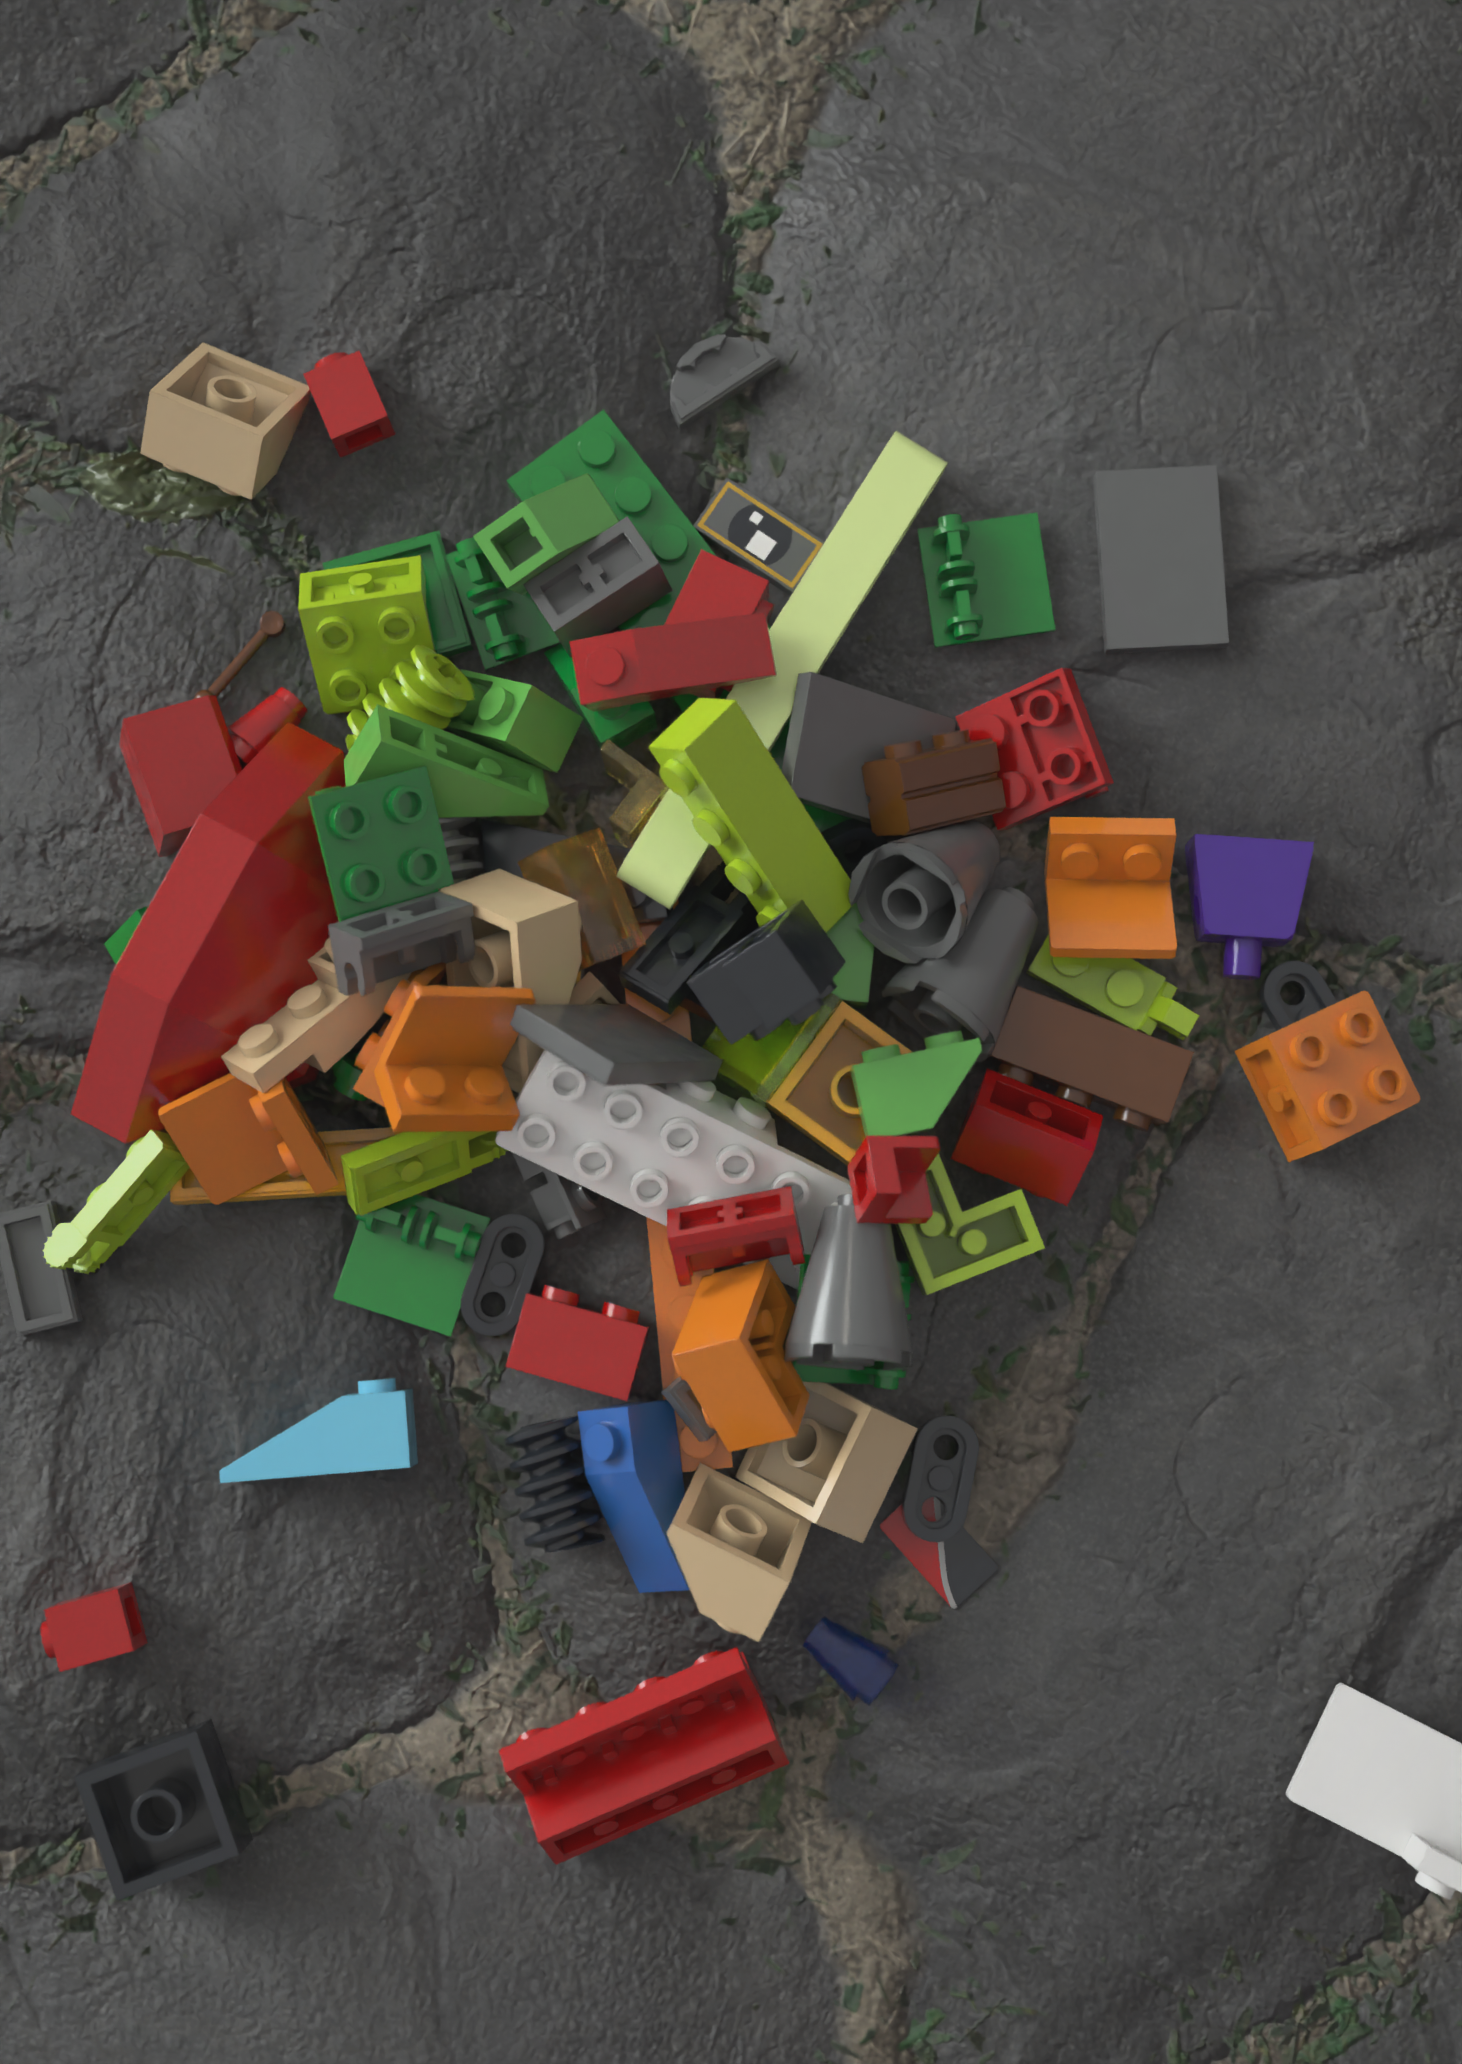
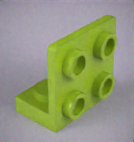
[298,555,436,714]

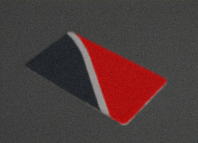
[880,1497,998,1609]

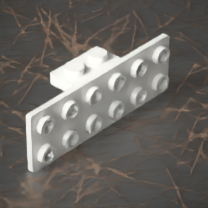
[496,1049,852,1290]
[1286,1683,1462,1900]

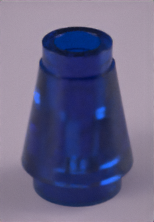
[802,1616,900,1707]

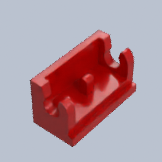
[667,1186,805,1287]

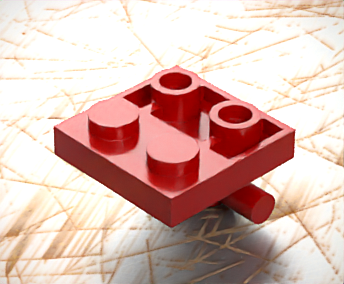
[955,668,1114,830]

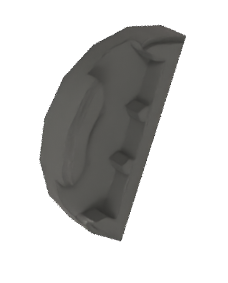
[670,334,780,431]

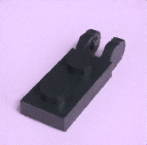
[619,861,758,1015]

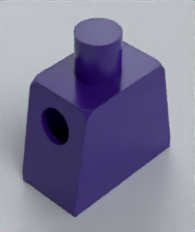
[1185,834,1314,980]

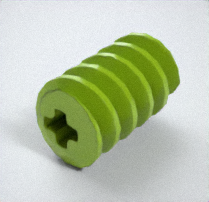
[345,645,475,750]

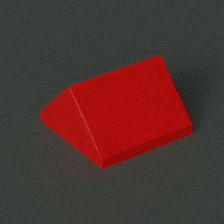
[119,695,242,857]

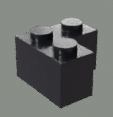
[687,899,846,1045]

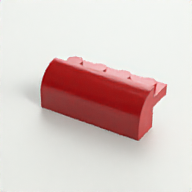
[499,1647,790,1865]

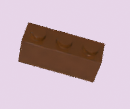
[986,986,1194,1132]

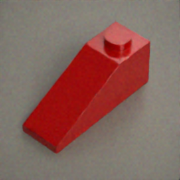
[569,612,777,712]

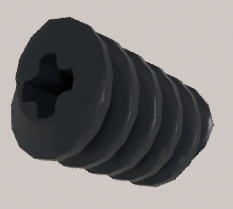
[505,1415,605,1553]

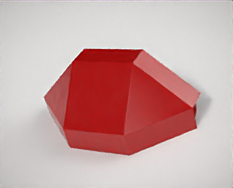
[71,722,346,1145]

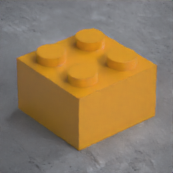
[767,1001,912,1166]

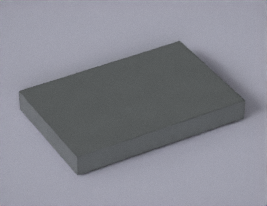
[1093,465,1229,654]
[782,672,957,836]
[510,1004,723,1086]

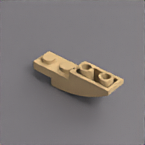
[221,937,412,1093]

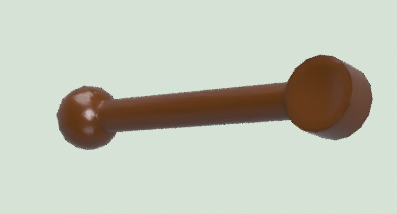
[194,611,285,701]

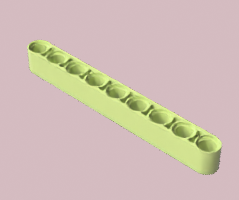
[616,431,948,910]

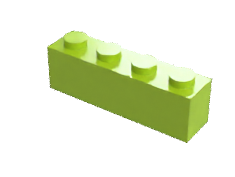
[648,698,854,933]

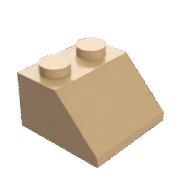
[140,343,311,500]
[735,1382,918,1543]
[667,1463,812,1642]

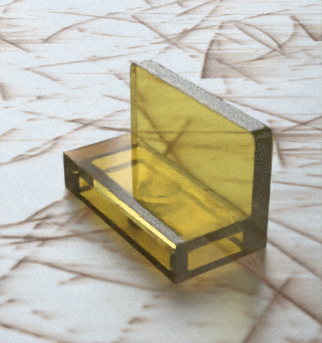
[600,739,669,849]

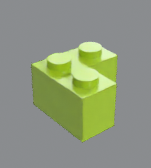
[894,1153,1045,1295]

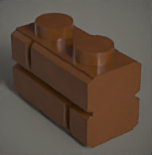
[861,729,1006,836]

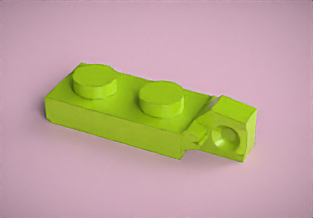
[1026,935,1200,1040]

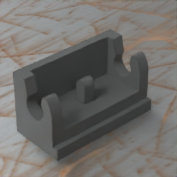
[523,516,673,657]
[328,891,475,996]

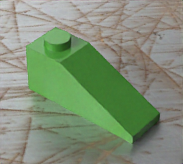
[344,704,549,818]

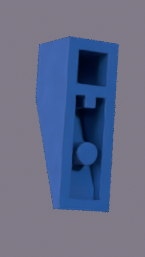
[578,1399,690,1593]

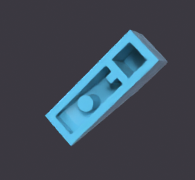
[219,1378,418,1483]

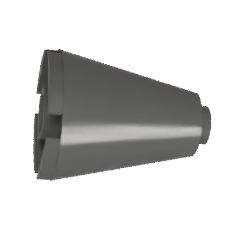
[848,820,1000,963]
[882,887,1039,1063]
[784,1194,914,1370]

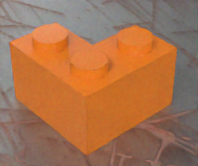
[671,1259,810,1452]

